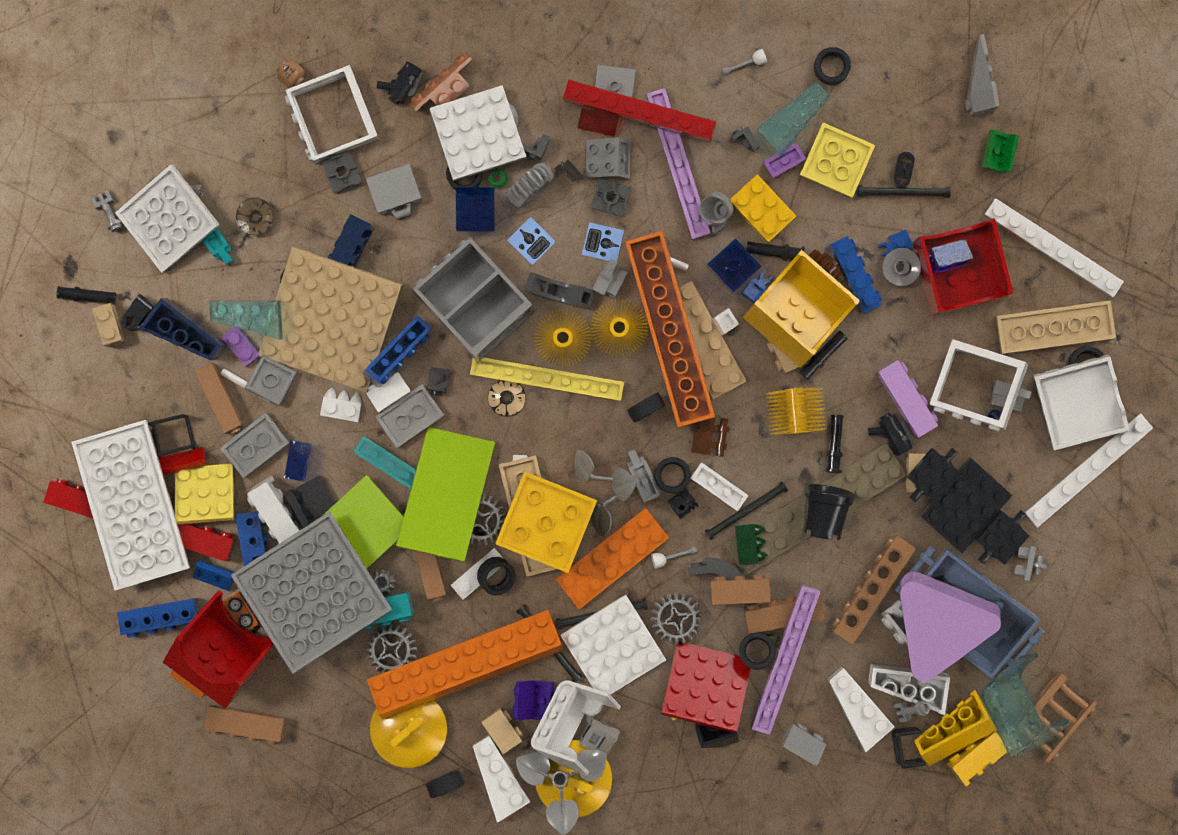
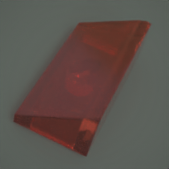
[577,108,619,137]

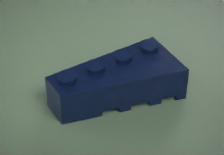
[328,214,374,267]
[138,298,227,360]

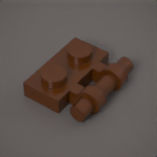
[691,418,729,457]

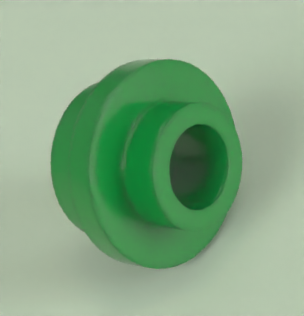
[488,169,507,188]

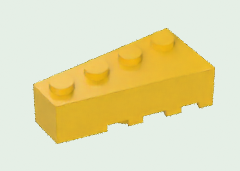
[914,690,997,766]

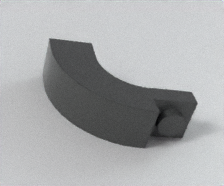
[525,272,595,309]
[687,557,743,580]

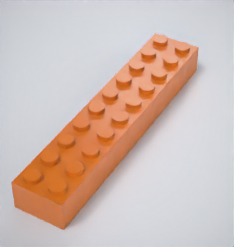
[625,231,716,428]
[367,610,563,720]

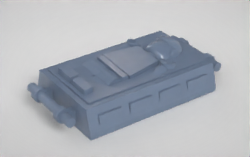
[895,546,1045,678]

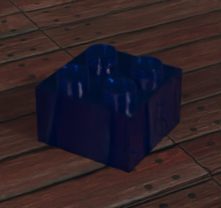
[456,187,495,231]
[706,238,762,294]

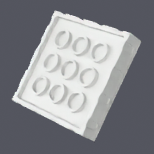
[1033,354,1130,450]

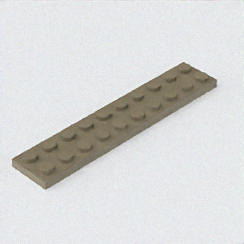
[724,443,907,576]

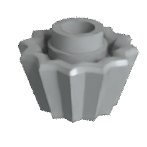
[372,569,396,595]

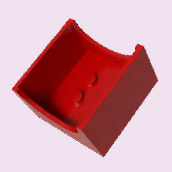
[913,218,1014,316]
[162,590,275,709]

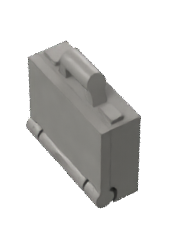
[366,164,422,219]

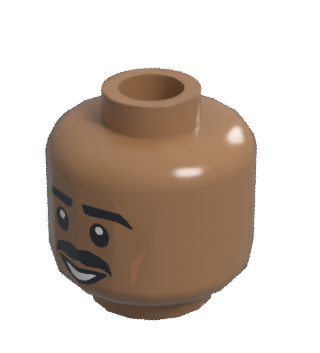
[276,60,305,88]

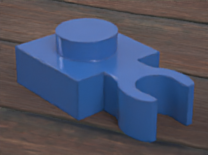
[877,230,914,256]
[741,270,772,304]

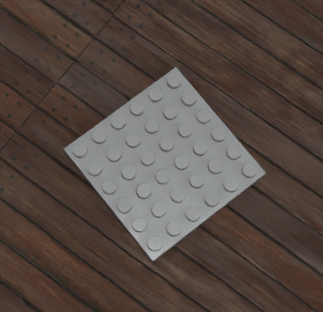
[231,511,393,674]

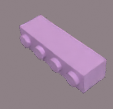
[876,360,938,438]

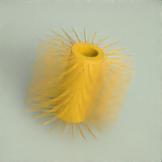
[591,298,648,357]
[534,309,592,367]
[766,387,827,435]

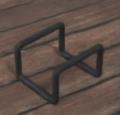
[148,414,195,457]
[892,727,926,768]

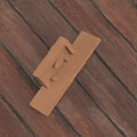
[408,53,472,111]

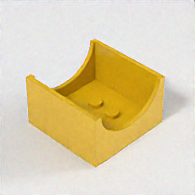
[742,250,860,368]
[495,471,597,573]

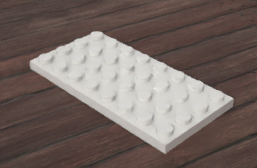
[71,420,190,591]

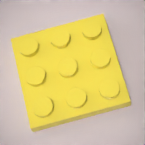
[799,123,875,198]
[175,464,234,524]

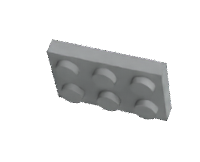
[375,384,444,448]
[220,413,290,478]

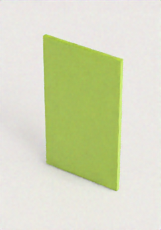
[396,427,495,562]
[324,475,404,569]

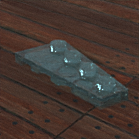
[757,82,829,157]
[209,300,283,340]

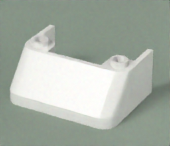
[531,680,621,775]

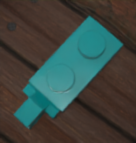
[202,228,234,266]

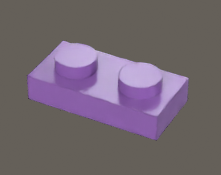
[763,143,806,179]
[221,325,260,367]

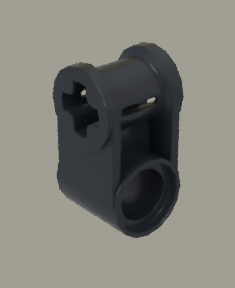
[121,294,155,331]

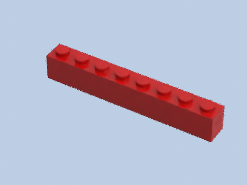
[563,79,716,143]

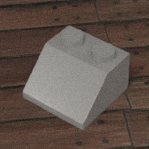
[780,722,826,766]

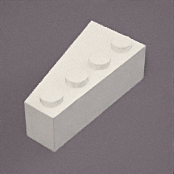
[247,475,303,544]
[868,663,950,715]

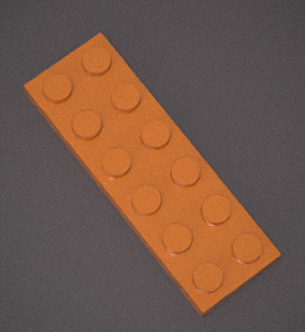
[555,508,669,609]

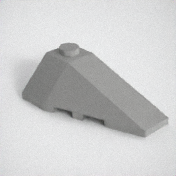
[965,34,999,116]

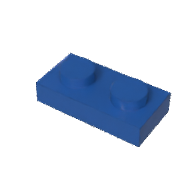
[193,560,233,591]

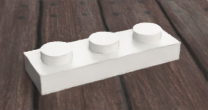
[691,462,749,511]
[451,548,503,600]

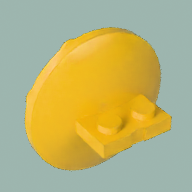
[370,700,447,768]
[536,740,612,817]

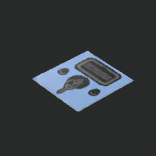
[507,217,556,265]
[582,222,624,262]

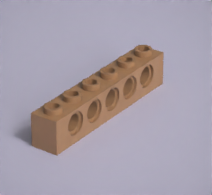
[831,535,916,645]

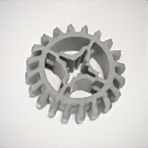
[507,163,554,207]
[470,494,507,546]
[650,592,702,645]
[365,624,418,673]

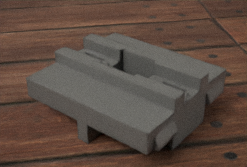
[322,151,362,193]
[591,178,631,217]

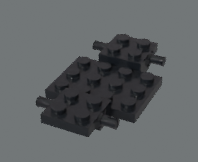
[907,448,1030,565]

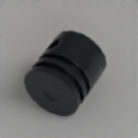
[667,488,699,520]

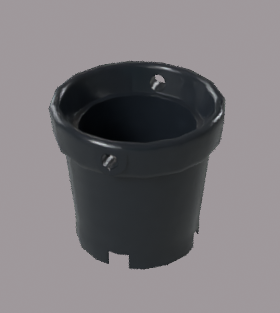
[803,484,855,540]

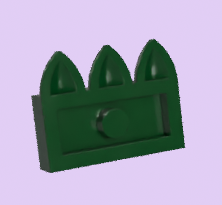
[735,524,768,564]

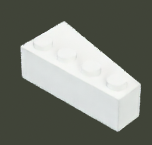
[827,667,894,752]
[473,735,531,823]

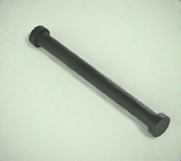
[858,185,951,198]
[704,481,788,540]
[556,598,648,630]
[516,604,582,682]

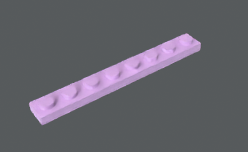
[647,88,710,240]
[751,584,820,735]

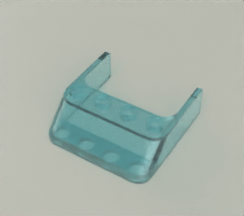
[982,653,1070,757]

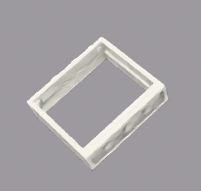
[284,65,379,164]
[930,339,1028,432]

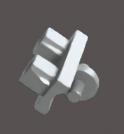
[1014,546,1048,581]

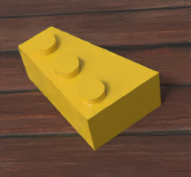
[947,731,1009,787]

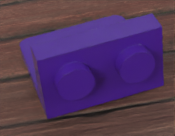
[512,680,554,721]

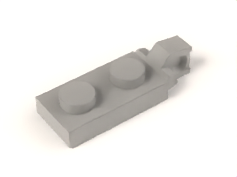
[627,449,661,503]

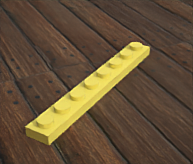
[470,358,624,401]

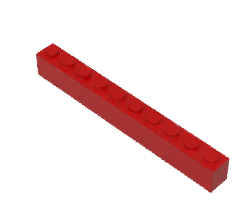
[43,478,236,562]

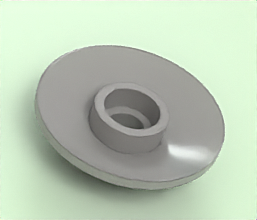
[882,248,921,286]

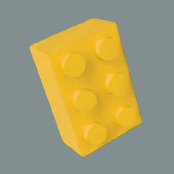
[730,174,796,244]

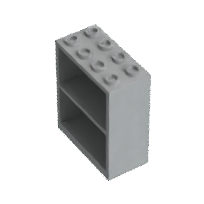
[413,238,535,363]

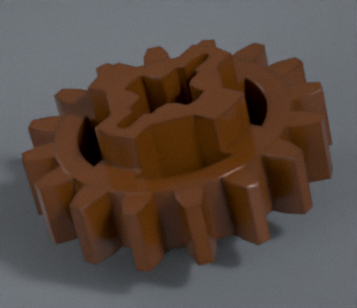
[808,249,845,283]

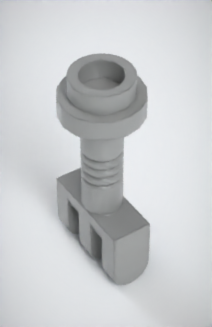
[90,189,122,232]
[893,701,930,723]

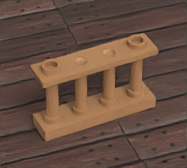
[1010,672,1097,763]

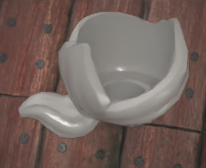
[699,192,733,236]

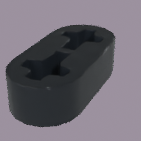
[893,152,915,188]

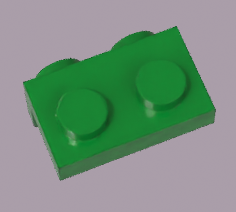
[982,130,1019,173]

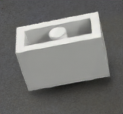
[366,372,411,413]

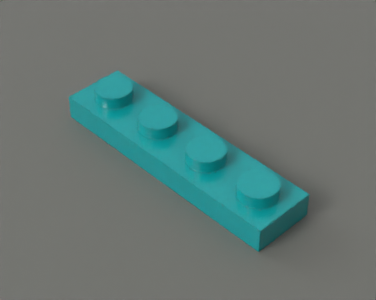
[353,436,416,489]

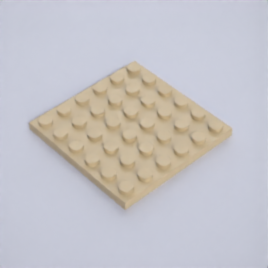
[258,246,402,393]

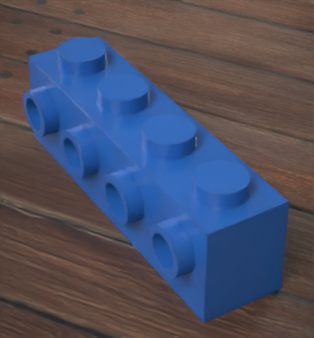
[828,236,882,315]
[363,315,432,387]
[235,511,269,566]
[117,598,199,638]

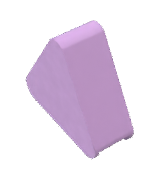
[900,571,1001,682]

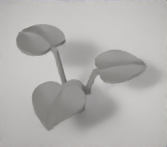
[574,449,639,537]
[516,749,607,835]

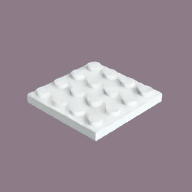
[430,85,526,181]
[115,165,220,273]
[560,594,666,695]

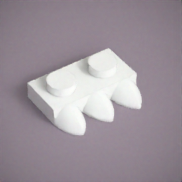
[320,388,362,422]

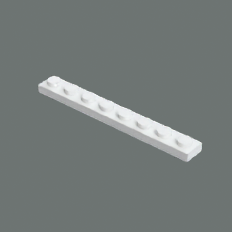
[984,198,1124,298]
[1024,413,1153,528]

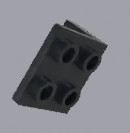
[284,476,336,527]

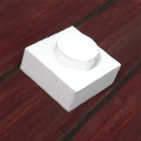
[712,308,739,335]

